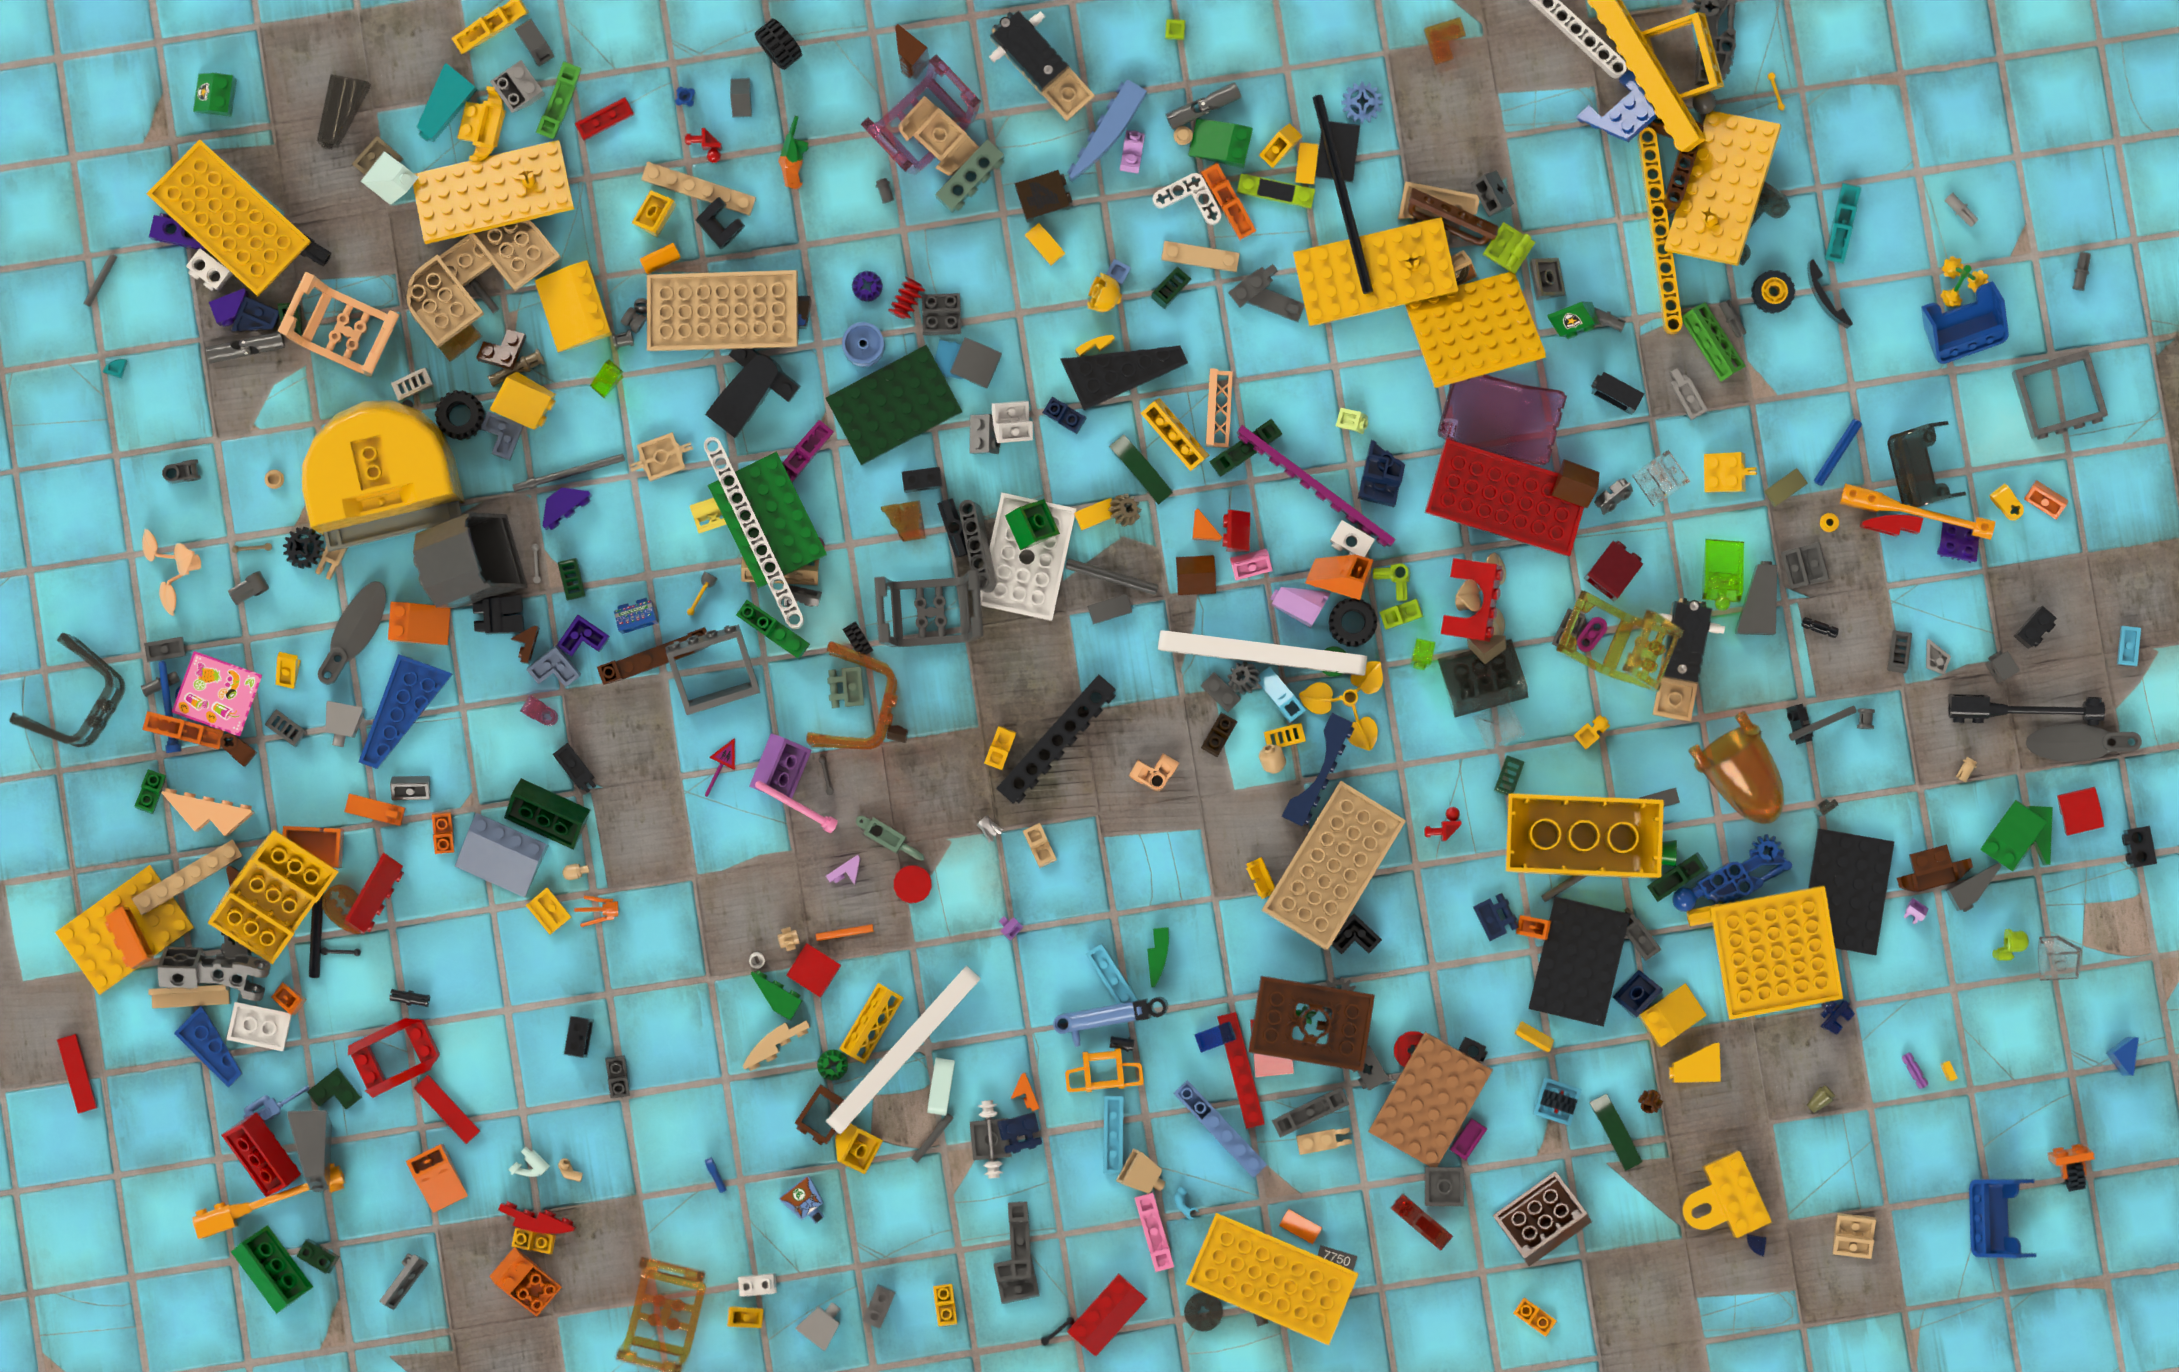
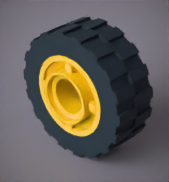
[1751,270,1795,314]

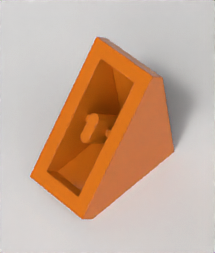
[1192,508,1223,542]
[1516,915,1551,940]
[271,982,307,1015]

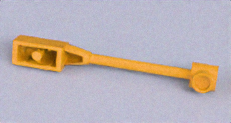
[1839,483,1996,540]
[192,1163,345,1239]

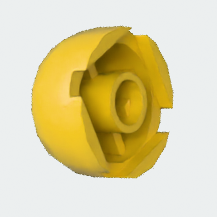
[1087,273,1122,312]

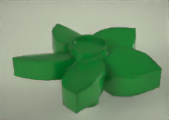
[1296,1005,1316,1025]

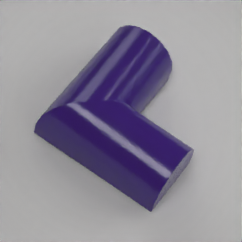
[557,615,610,657]

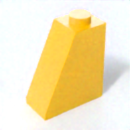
[1668,1043,1721,1083]

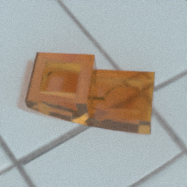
[439,324,482,362]

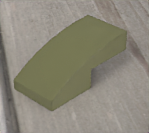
[1764,468,1808,507]

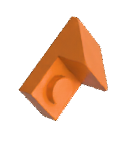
[1011,1073,1039,1111]

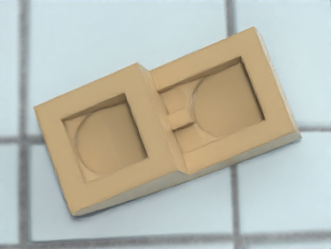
[1023,823,1057,868]

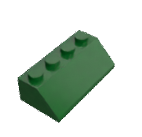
[231,1225,313,1314]

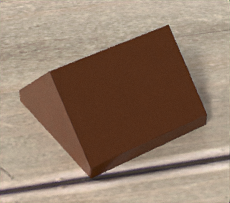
[1551,459,1600,508]
[1176,555,1216,596]

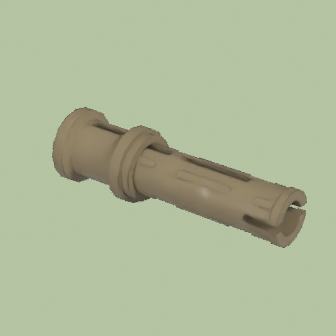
[488,349,546,387]

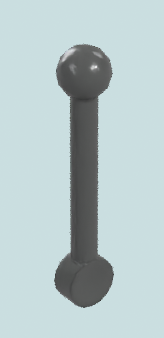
[819,756,834,795]

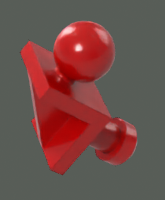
[685,128,722,163]
[1424,807,1462,841]

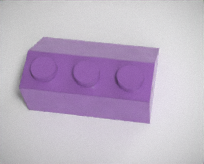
[749,733,812,799]

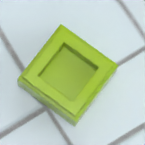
[1165,19,1185,40]

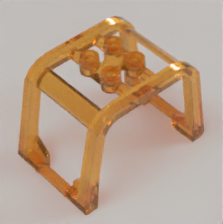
[806,641,898,750]
[616,1256,708,1372]

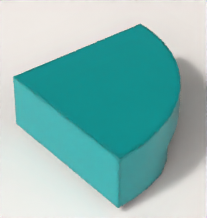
[103,359,128,378]

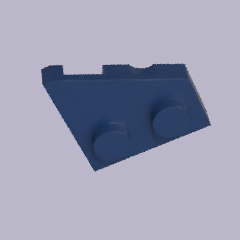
[231,296,279,331]

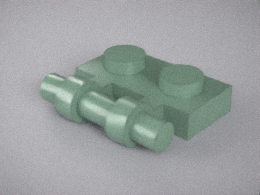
[827,667,864,708]

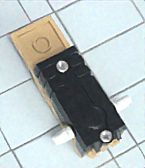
[989,10,1095,122]
[1652,598,1725,722]

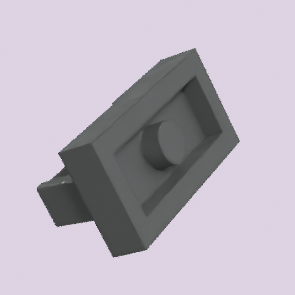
[784,585,822,607]

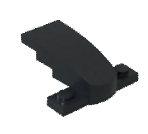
[705,349,801,438]

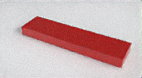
[57,1034,98,1114]
[414,1075,481,1144]

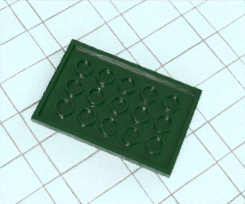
[825,344,962,466]

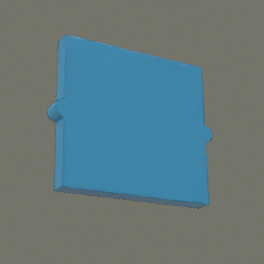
[935,340,963,380]

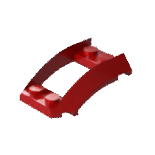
[348,1018,440,1098]

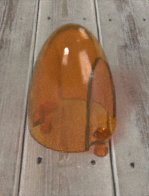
[1688,711,1784,824]

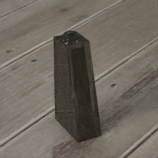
[317,74,370,150]

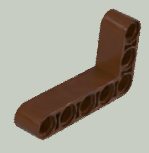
[1647,116,1704,211]

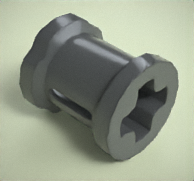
[612,330,634,350]
[1857,708,1875,729]

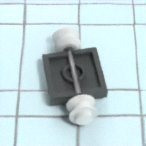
[970,1100,1012,1178]

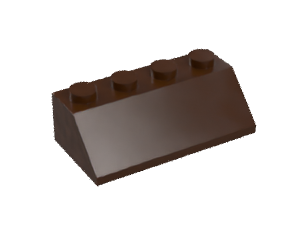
[895,24,930,80]

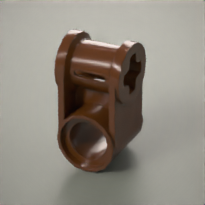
[220,733,257,767]

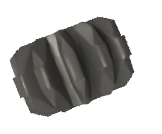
[1227,661,1261,695]

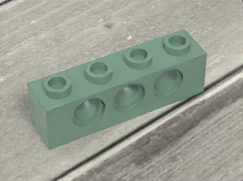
[935,139,1004,213]

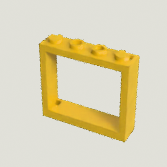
[1642,12,1724,100]

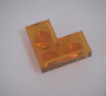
[1424,17,1466,65]

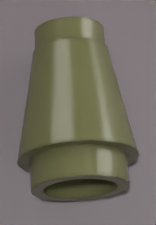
[1807,1085,1835,1113]

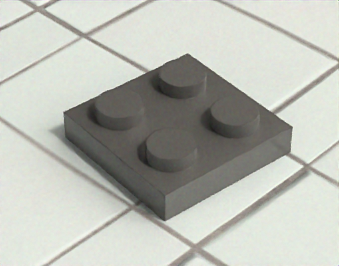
[1425,1167,1464,1206]

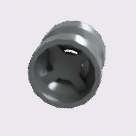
[620,307,647,333]

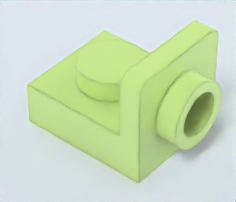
[1336,408,1368,434]

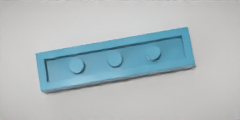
[1086,943,1138,1004]
[1103,1096,1123,1174]

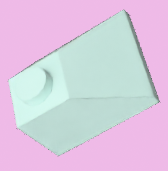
[361,152,418,205]

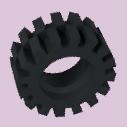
[842,621,874,659]

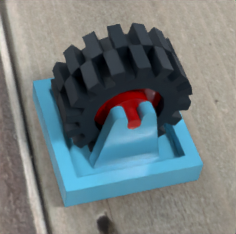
[1533,1077,1582,1126]

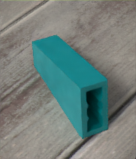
[417,63,477,142]

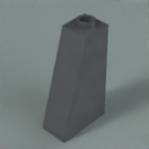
[1735,561,1777,635]

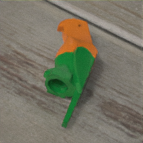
[778,116,809,189]

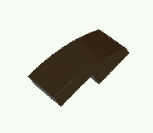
[1201,712,1237,757]
[887,725,908,743]

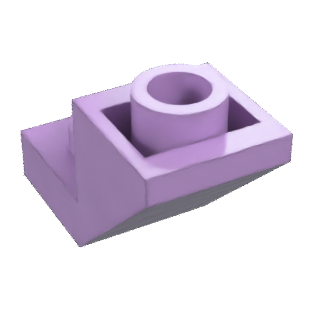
[1120,130,1145,173]

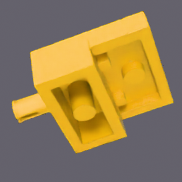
[1704,452,1757,493]

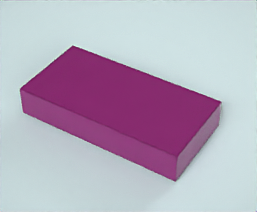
[1450,1118,1487,1161]

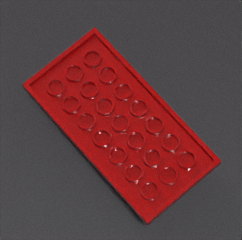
[1424,439,1584,557]

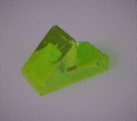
[590,359,623,398]

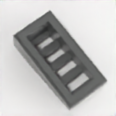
[1887,630,1912,673]
[265,709,307,747]

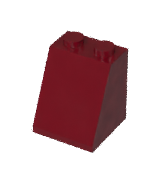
[1583,541,1643,602]

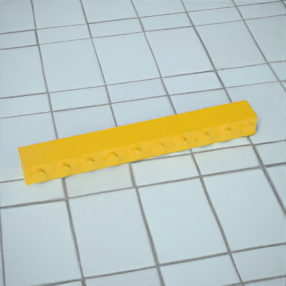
[1587,0,1706,152]

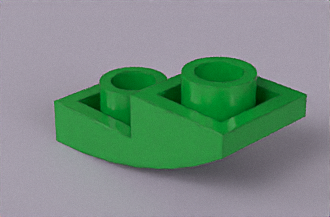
[134,769,166,814]

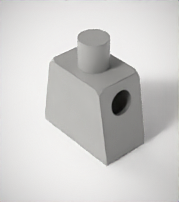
[326,701,365,747]
[795,1302,841,1351]

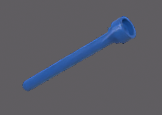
[158,661,182,753]

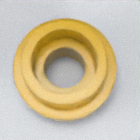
[1819,513,1839,532]

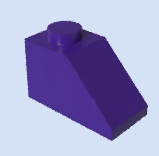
[209,288,249,327]

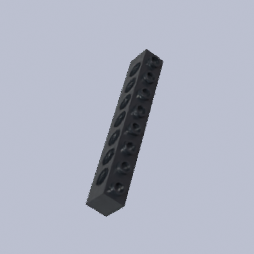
[996,674,1116,805]

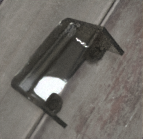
[1887,421,1966,508]

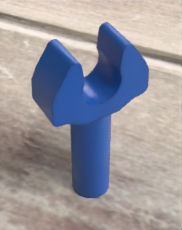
[705,1157,727,1193]

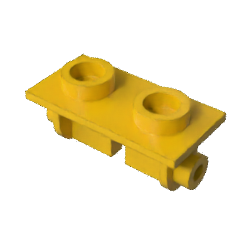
[1246,857,1275,899]

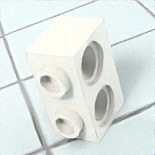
[186,248,233,291]

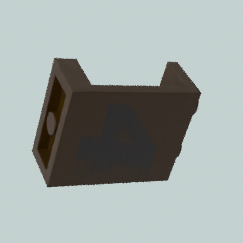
[1015,170,1072,223]

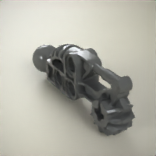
[1692,0,1737,114]

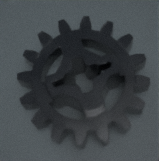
[283,527,325,569]

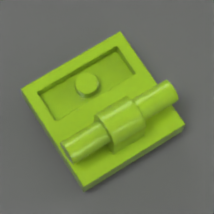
[1483,222,1536,274]

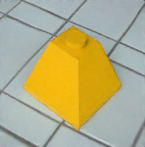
[835,1123,883,1174]

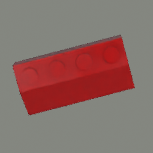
[344,853,404,935]
[221,1112,301,1197]
[1067,1273,1147,1357]

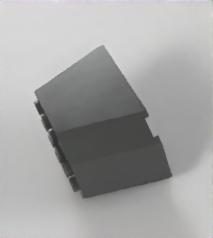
[413,513,528,608]

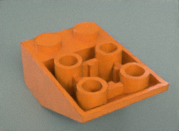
[1305,554,1373,600]
[406,1144,468,1213]
[489,1247,562,1317]

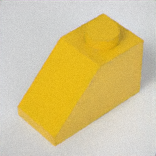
[1259,123,1303,168]

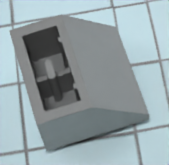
[490,60,545,113]

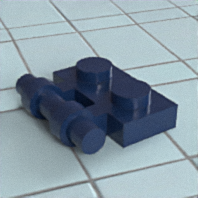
[1473,893,1519,942]
[998,1112,1042,1154]

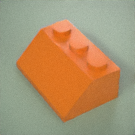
[105,906,155,969]

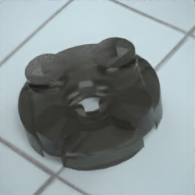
[1184,1292,1223,1331]

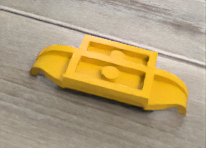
[457,86,506,161]

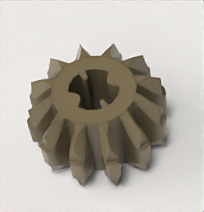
[1108,493,1142,527]

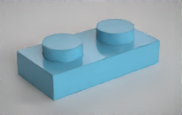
[2117,626,2141,666]

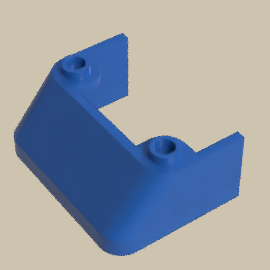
[1969,1179,2036,1258]

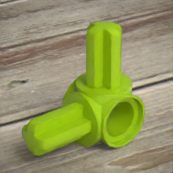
[1372,563,1411,601]

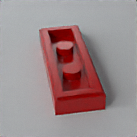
[575,97,634,141]

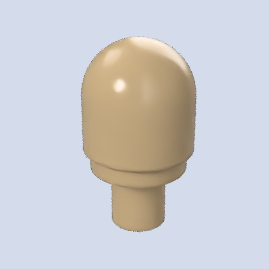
[562,864,590,880]

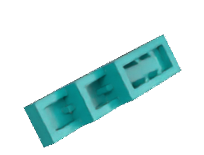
[1825,183,1861,264]

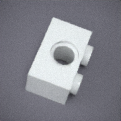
[1329,520,1375,557]

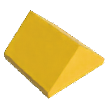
[632,190,676,238]

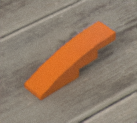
[1201,162,1256,240]
[142,711,224,750]

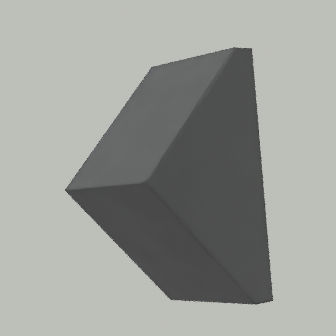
[730,78,752,117]

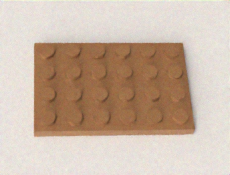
[1368,1031,1493,1167]

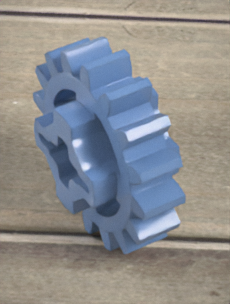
[1341,81,1383,124]

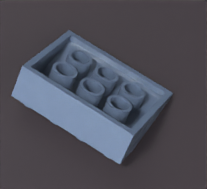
[455,813,549,898]

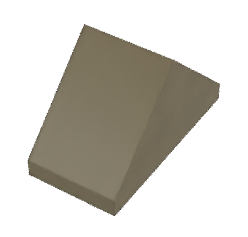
[1467,635,1506,664]

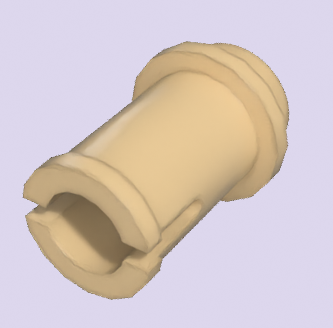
[1955,757,1977,783]

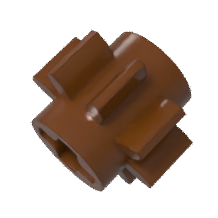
[1638,1090,1663,1113]

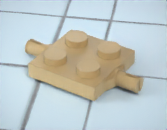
[629,432,693,482]

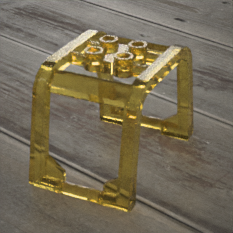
[1556,590,1684,692]

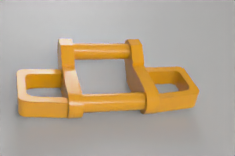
[1065,1048,1143,1092]

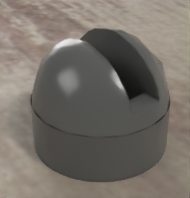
[634,298,647,314]

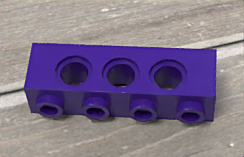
[149,213,208,252]

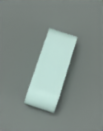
[927,1058,955,1116]

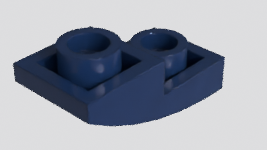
[1042,397,1087,434]

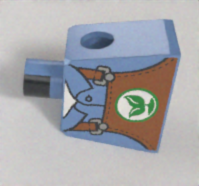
[779,1175,824,1224]

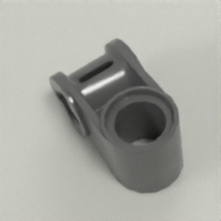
[162,459,201,484]

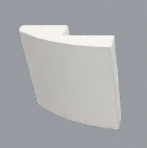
[992,401,1033,443]

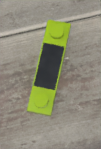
[1237,173,1315,209]

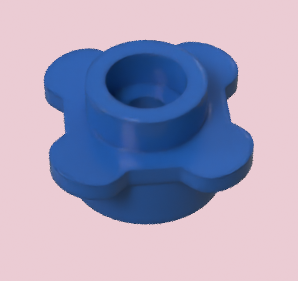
[675,87,695,107]

